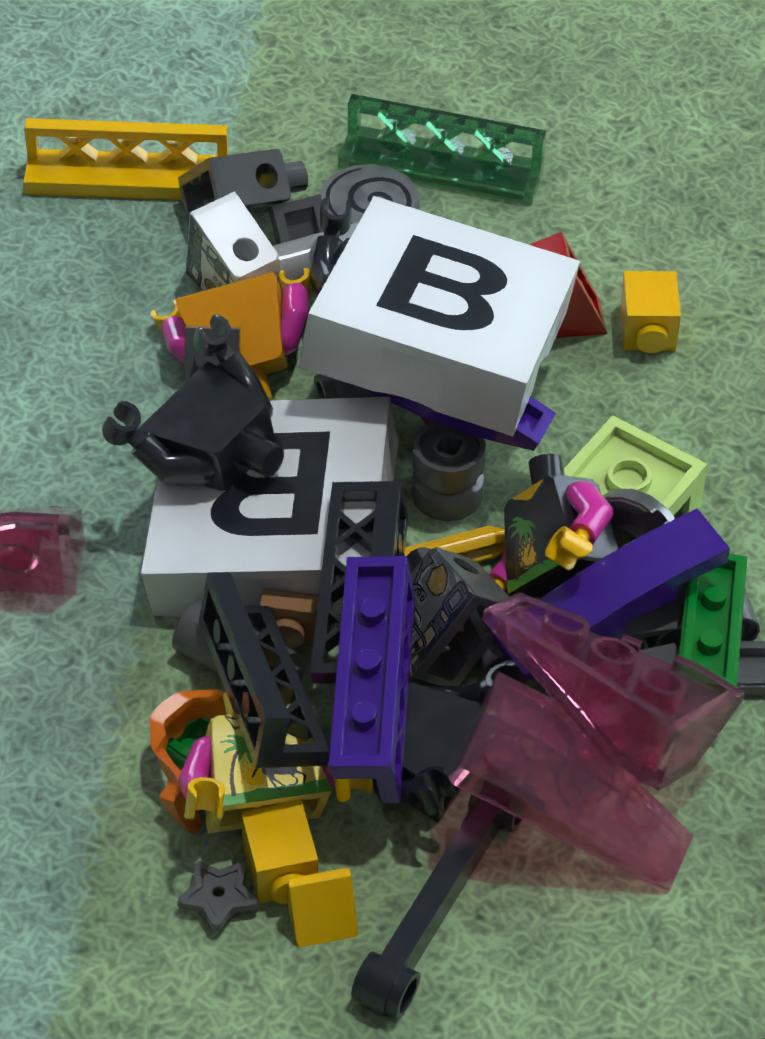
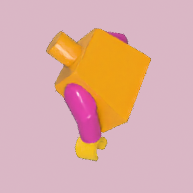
[151,268,313,401]

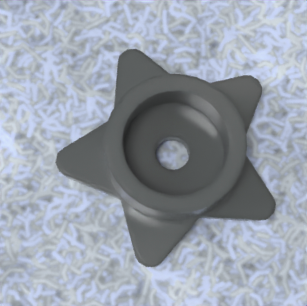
[177,861,259,931]

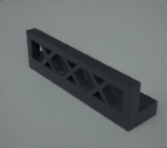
[310,481,408,684]
[199,572,330,768]

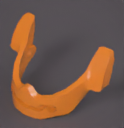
[149,689,227,835]

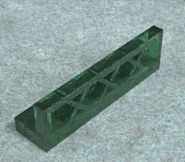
[338,94,546,205]

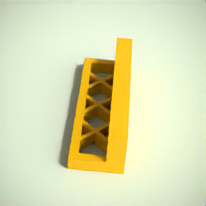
[23,118,229,200]

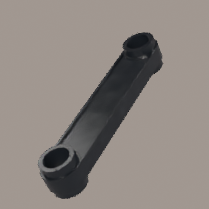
[351,767,533,1019]

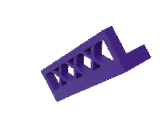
[328,556,415,803]

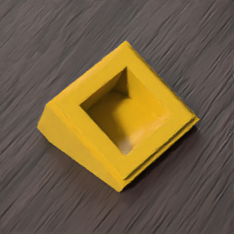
[288,868,358,948]

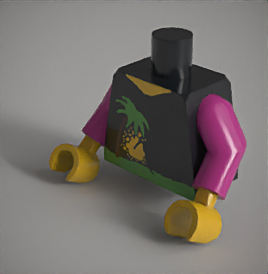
[489,453,618,598]

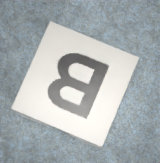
[298,196,580,436]
[141,397,398,617]

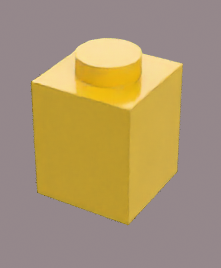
[620,271,681,353]
[241,799,319,904]

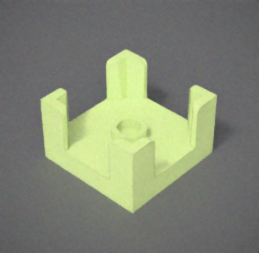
[564,415,708,545]

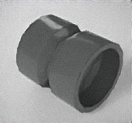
[411,421,486,521]

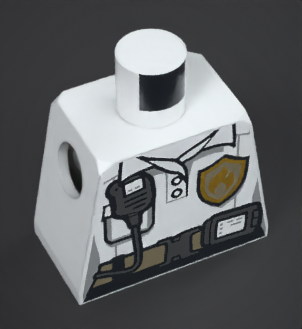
[185,192,280,291]

